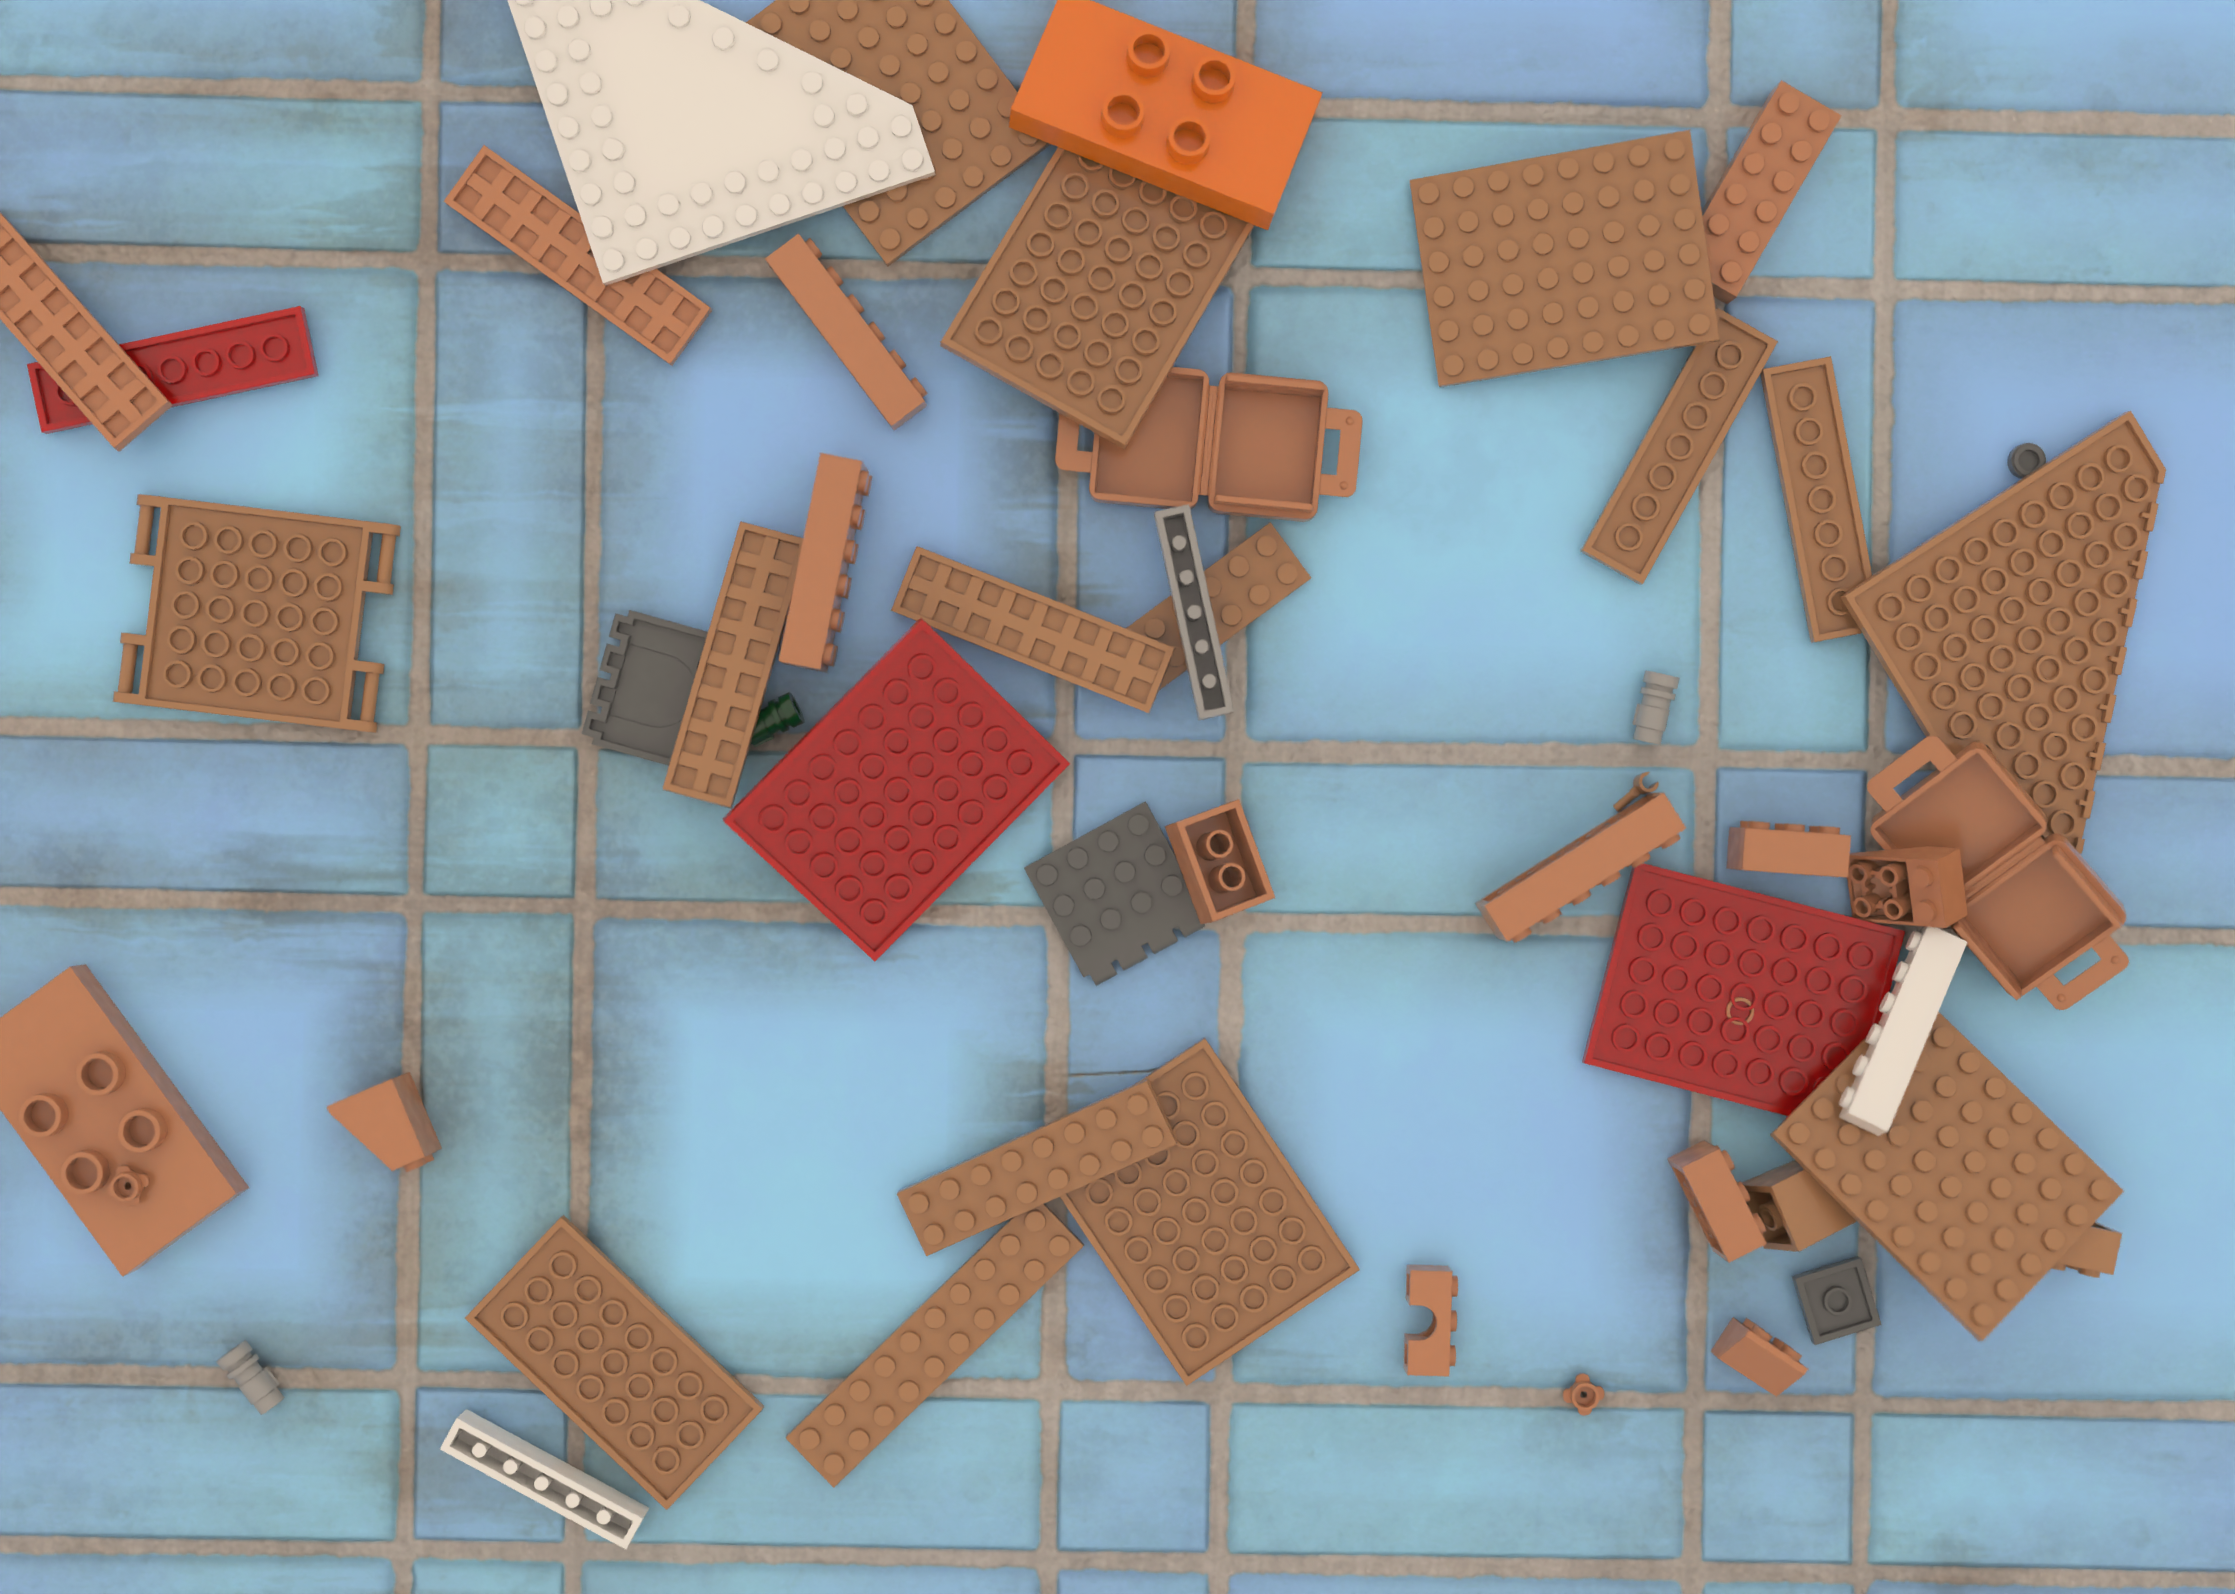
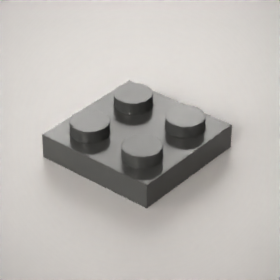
[1792,1256,1881,1345]

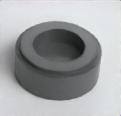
[2007,443,2046,479]

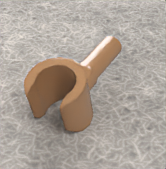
[1613,772,1659,812]

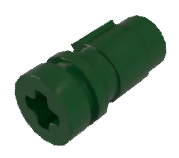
[751,692,805,747]

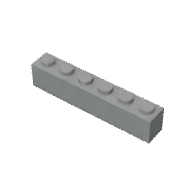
[1154,504,1234,721]

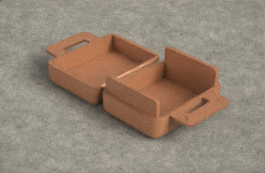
[1055,367,1362,522]
[1867,736,2129,1010]

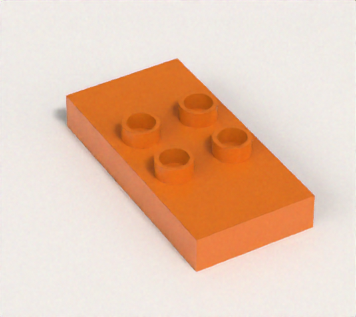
[1009,0,1322,230]

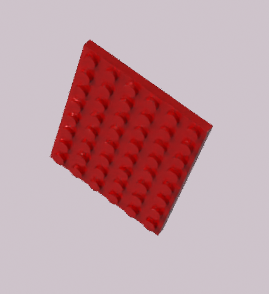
[723,618,1070,962]
[1582,863,1905,1116]

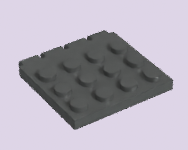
[582,610,708,766]
[1024,801,1205,986]

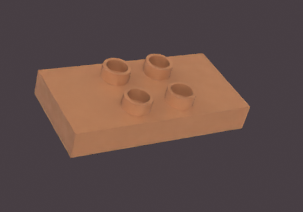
[0,964,249,1277]

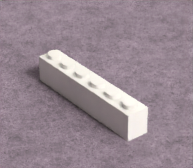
[1839,927,1967,1136]
[440,1409,649,1549]

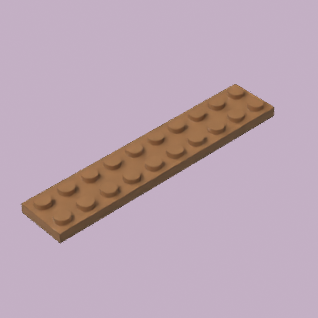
[786,1204,1084,1488]

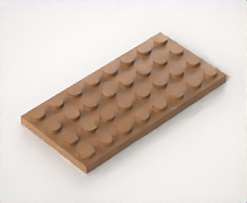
[465,1215,764,1510]

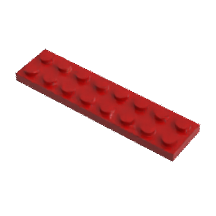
[27,306,319,434]

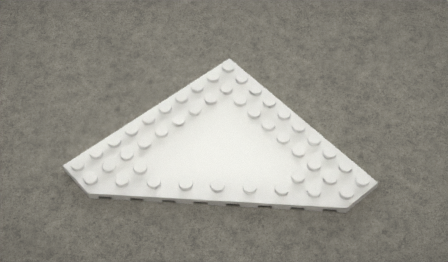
[507,0,936,286]

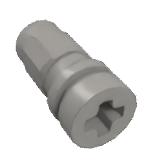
[1632,670,1680,745]
[216,1340,285,1415]

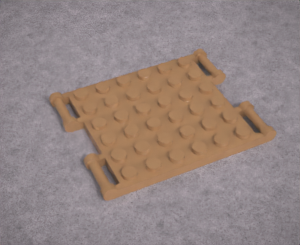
[113,494,401,733]

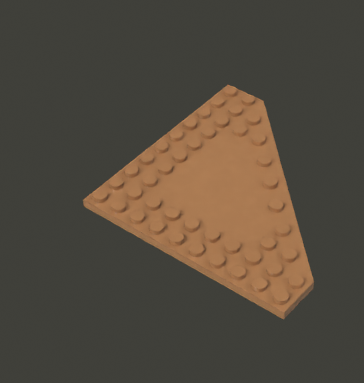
[1840,411,2166,854]

